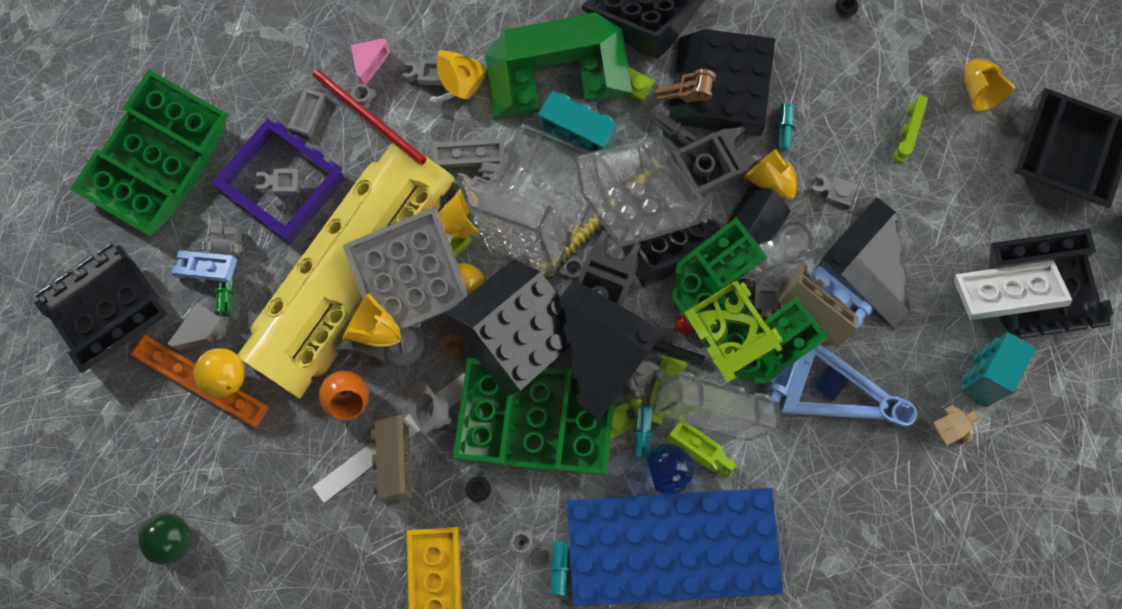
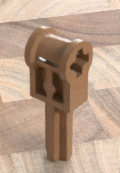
[655,69,716,103]

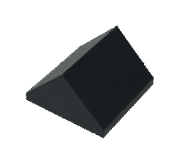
[726,187,791,251]

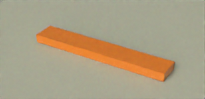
[130,334,270,428]

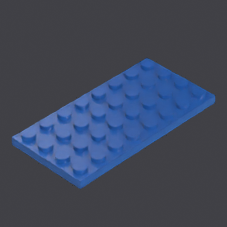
[567,488,783,606]

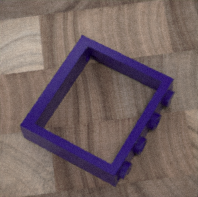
[211,118,345,245]

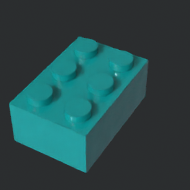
[538,91,616,165]
[960,332,1037,407]

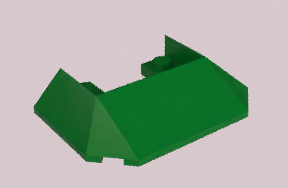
[485,12,633,120]
[671,217,828,384]

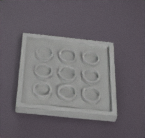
[343,207,469,331]

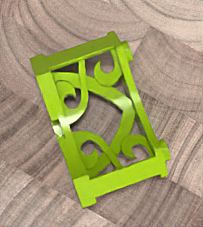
[684,281,783,383]

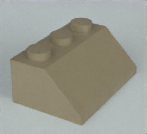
[371,415,412,501]

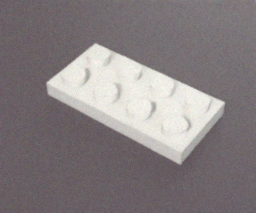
[954,260,1072,320]

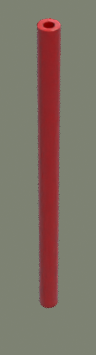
[313,69,427,165]

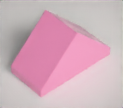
[351,38,391,85]

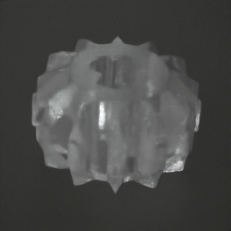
[747,241,784,278]

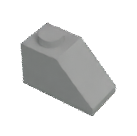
[168,303,228,352]

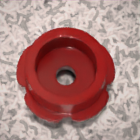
[677,313,695,336]

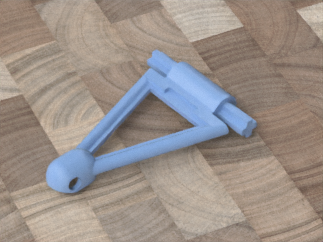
[759,344,917,427]

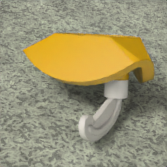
[429,50,487,103]

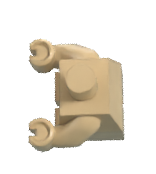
[933,405,980,445]

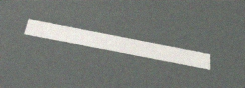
[313,373,465,503]

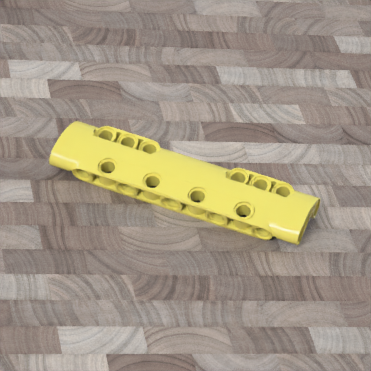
[237,143,455,399]

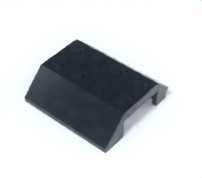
[989,228,1114,339]
[34,242,168,374]

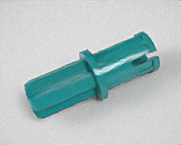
[776,103,796,151]
[633,405,653,457]
[549,542,569,595]

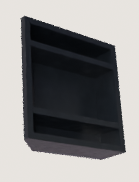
[668,29,776,136]
[1013,88,1122,208]
[444,259,571,397]

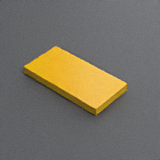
[406,527,462,609]

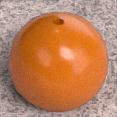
[319,371,369,420]

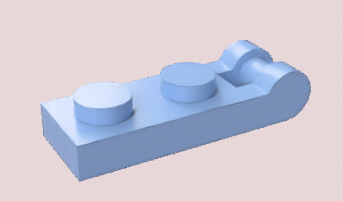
[171,251,237,282]
[811,266,874,329]

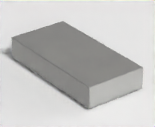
[287,87,328,138]

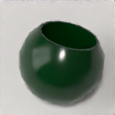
[138,512,191,565]

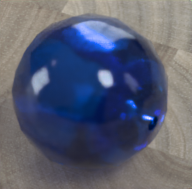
[646,443,694,495]

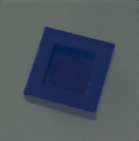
[813,366,849,401]

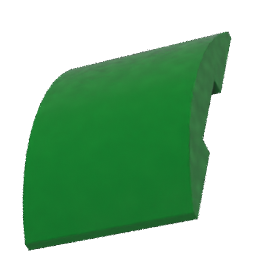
[70,69,228,236]
[453,358,615,475]

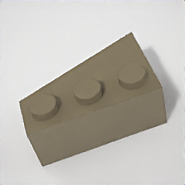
[778,262,859,348]

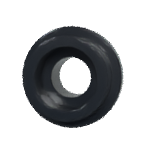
[835,0,858,18]
[465,476,491,502]

